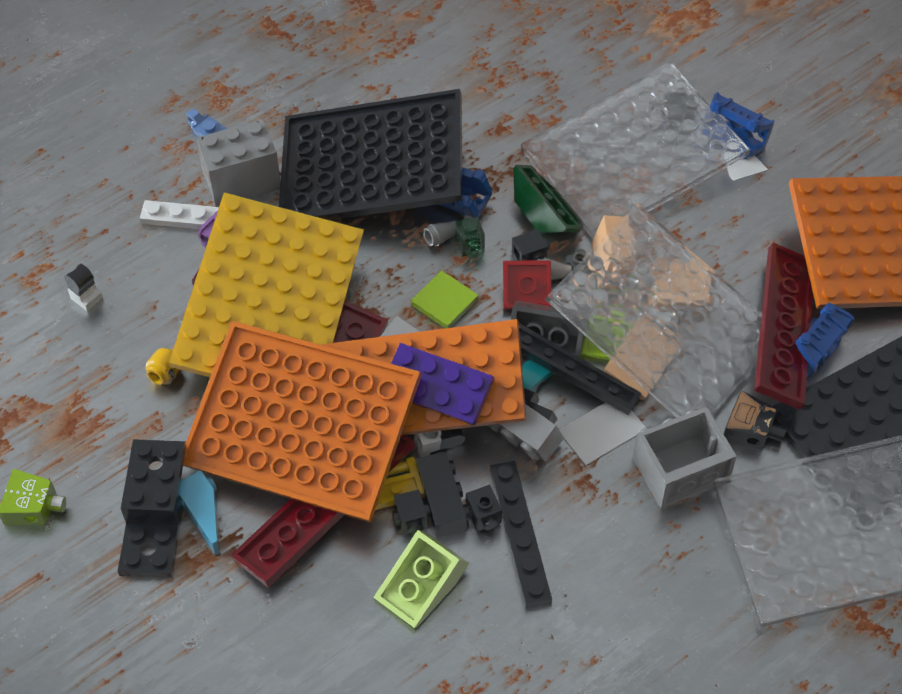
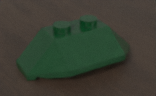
[513,165,582,233]

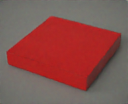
[503,260,552,309]

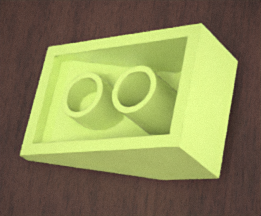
[373,530,469,628]

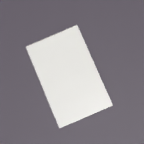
[559,402,645,465]

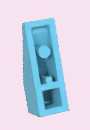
[179,470,220,556]

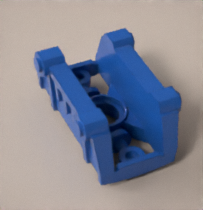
[702,92,775,159]
[438,167,492,220]
[796,303,854,376]

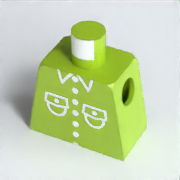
[0,469,66,525]

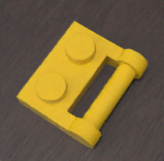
[375,457,425,510]

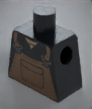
[724,390,787,450]

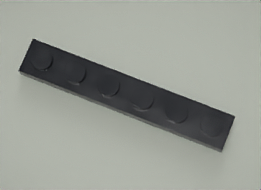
[512,319,641,415]
[490,460,552,609]

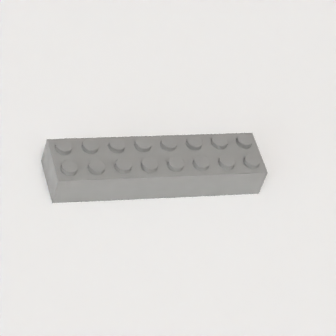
[380,315,564,463]

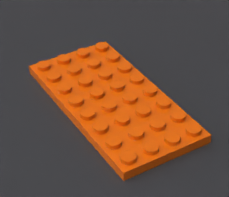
[321,319,526,435]

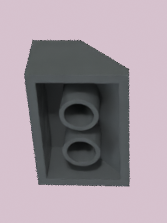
[511,300,588,357]

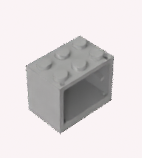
[196,119,281,207]
[633,407,737,509]

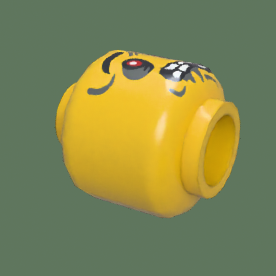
[146,348,182,385]

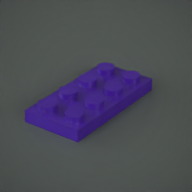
[391,343,495,426]

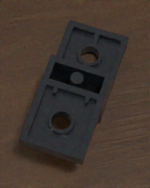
[118,439,186,578]

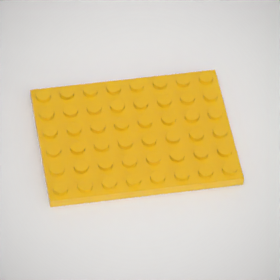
[169,193,364,377]

